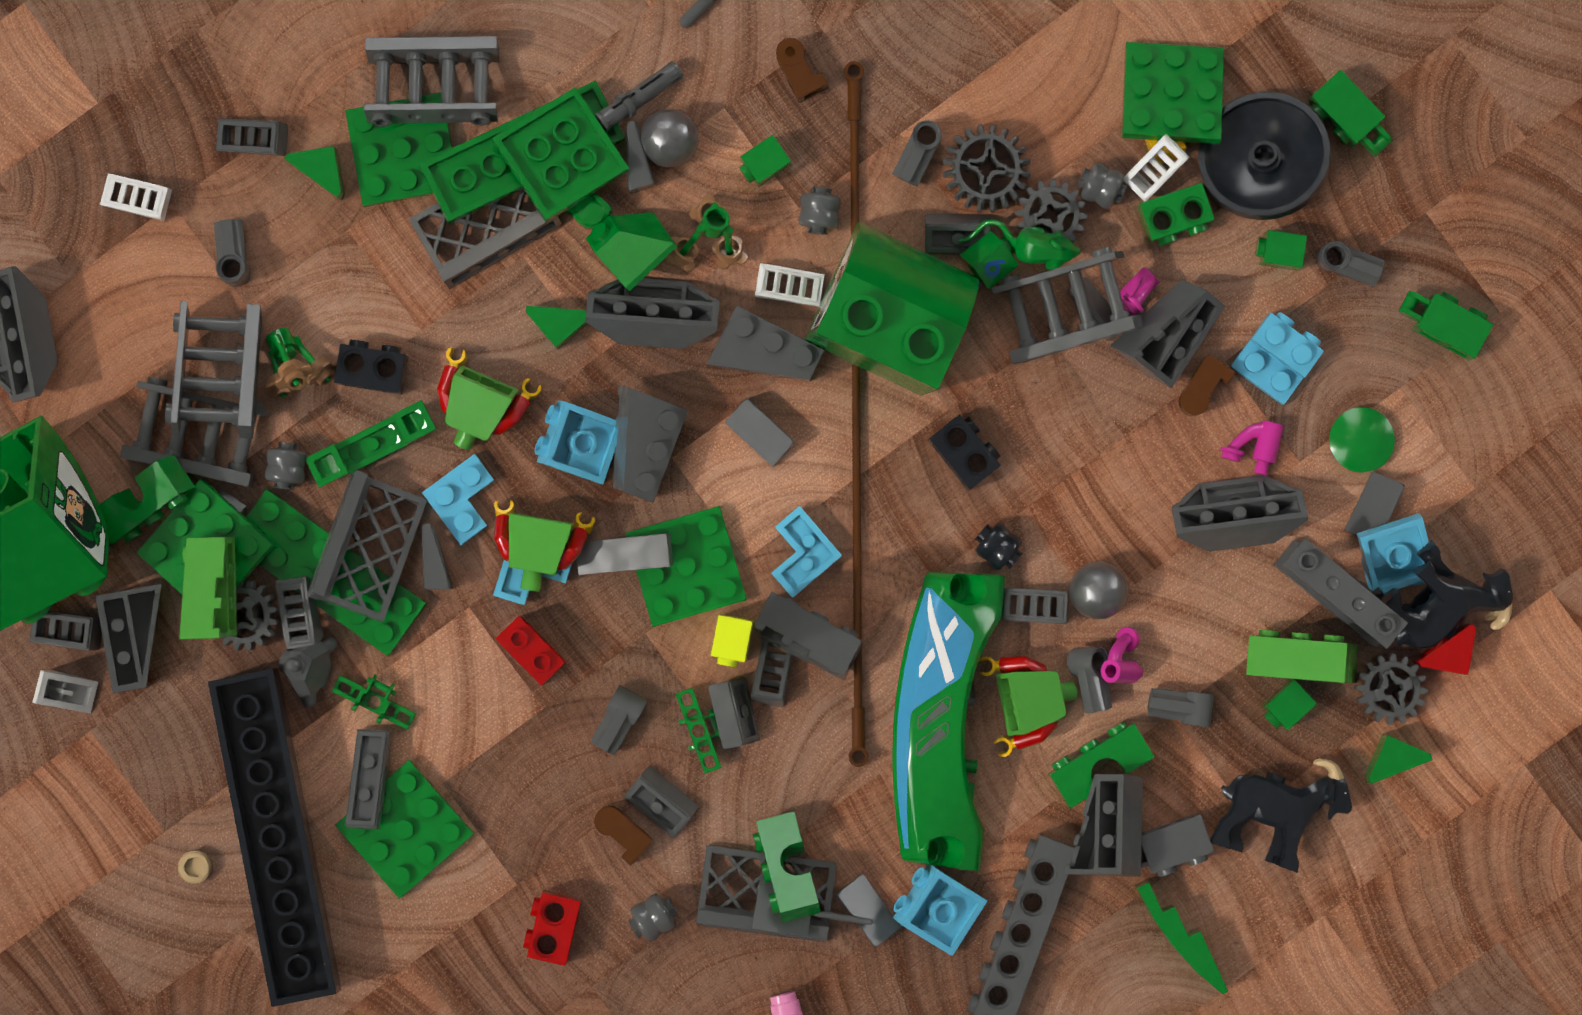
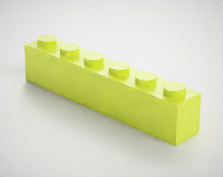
[711,614,754,668]

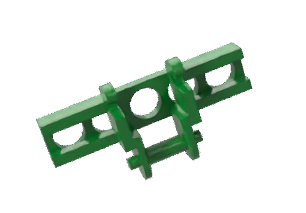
[332,674,416,730]
[675,687,722,774]

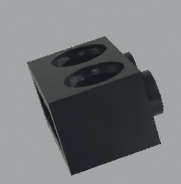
[334,339,408,395]
[928,414,1001,491]

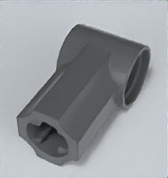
[892,120,941,187]
[214,219,250,287]
[1315,241,1385,287]
[1067,647,1112,713]
[590,685,648,756]
[1147,688,1215,727]

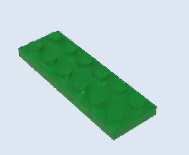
[419,80,625,224]
[246,489,427,656]

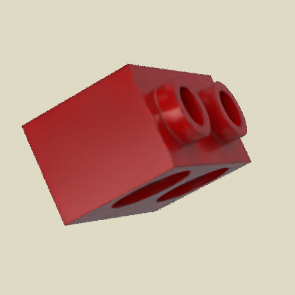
[495,616,567,686]
[523,890,582,966]

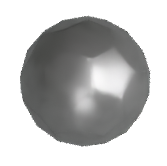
[640,109,698,167]
[1070,561,1128,619]

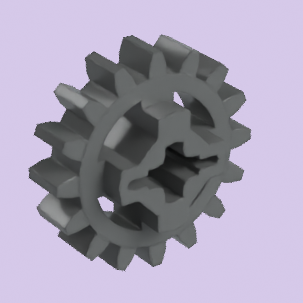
[1015,179,1087,243]
[222,580,281,651]
[1354,653,1428,725]

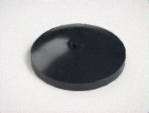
[1198,92,1331,220]

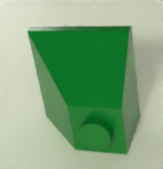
[586,212,678,291]

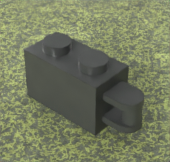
[1141,813,1214,877]

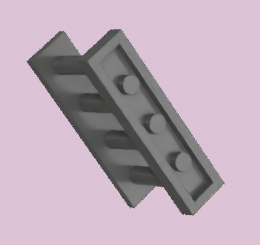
[364,36,499,127]
[992,247,1144,364]
[165,301,262,439]
[120,377,271,488]
[1273,538,1408,649]

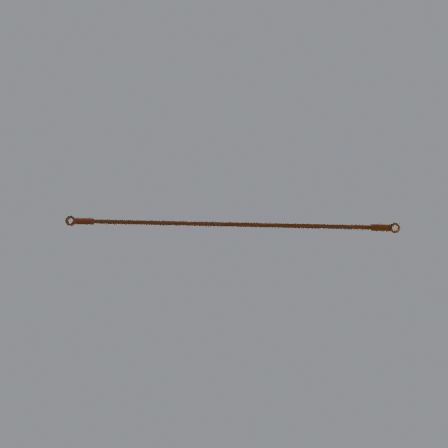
[844,61,868,767]

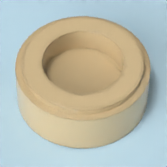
[178,850,212,884]

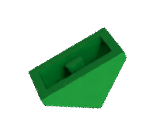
[284,146,345,200]
[526,306,588,349]
[1364,734,1433,784]

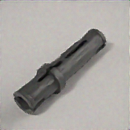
[594,61,683,132]

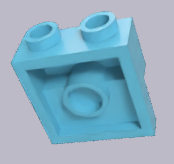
[1230,312,1324,405]
[534,400,618,485]
[1356,513,1429,595]
[893,865,987,956]

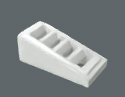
[1123,134,1189,202]
[100,173,172,222]
[755,263,825,307]

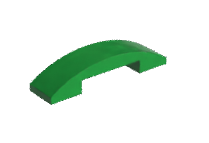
[305,400,437,488]

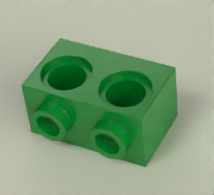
[1137,183,1215,246]

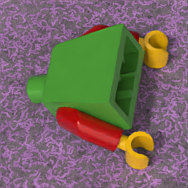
[437,347,541,450]
[494,500,595,592]
[979,656,1077,757]

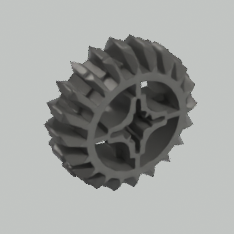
[943,124,1031,213]

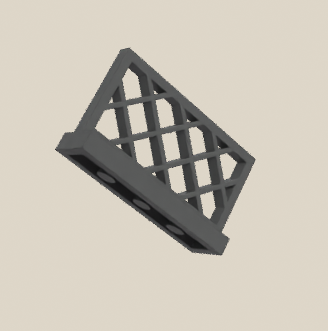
[409,189,562,289]
[306,470,427,622]
[696,846,837,943]

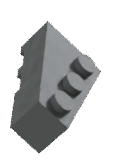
[1110,280,1225,388]
[707,306,825,382]
[613,385,688,503]
[95,584,162,694]
[754,592,862,681]
[1063,774,1143,877]

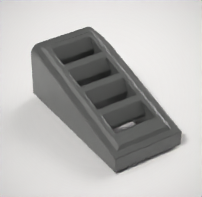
[216,118,288,156]
[627,121,655,194]
[422,524,453,590]
[276,575,324,649]
[1000,588,1068,624]
[29,611,102,651]
[751,640,793,707]

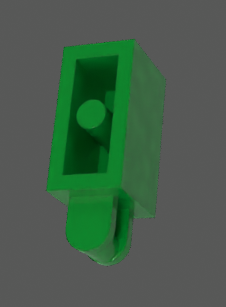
[1307,69,1393,157]
[1398,290,1494,361]

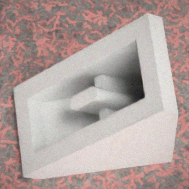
[32,670,98,714]

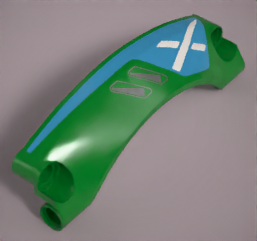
[892,571,1005,871]

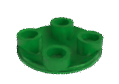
[1329,407,1395,473]

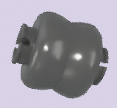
[1077,162,1127,209]
[798,187,841,235]
[265,442,307,490]
[628,893,678,942]

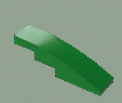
[1134,880,1228,994]

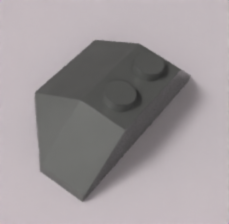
[0,266,58,402]
[585,278,720,349]
[1172,475,1308,552]

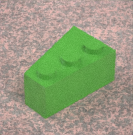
[179,537,237,639]
[1246,630,1358,683]

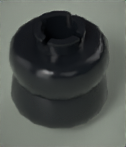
[974,522,1023,570]

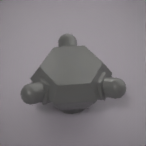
[279,637,338,708]

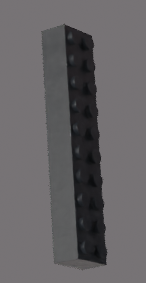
[208,668,341,1007]

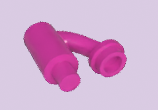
[1120,267,1160,315]
[1220,421,1284,476]
[1101,627,1143,684]

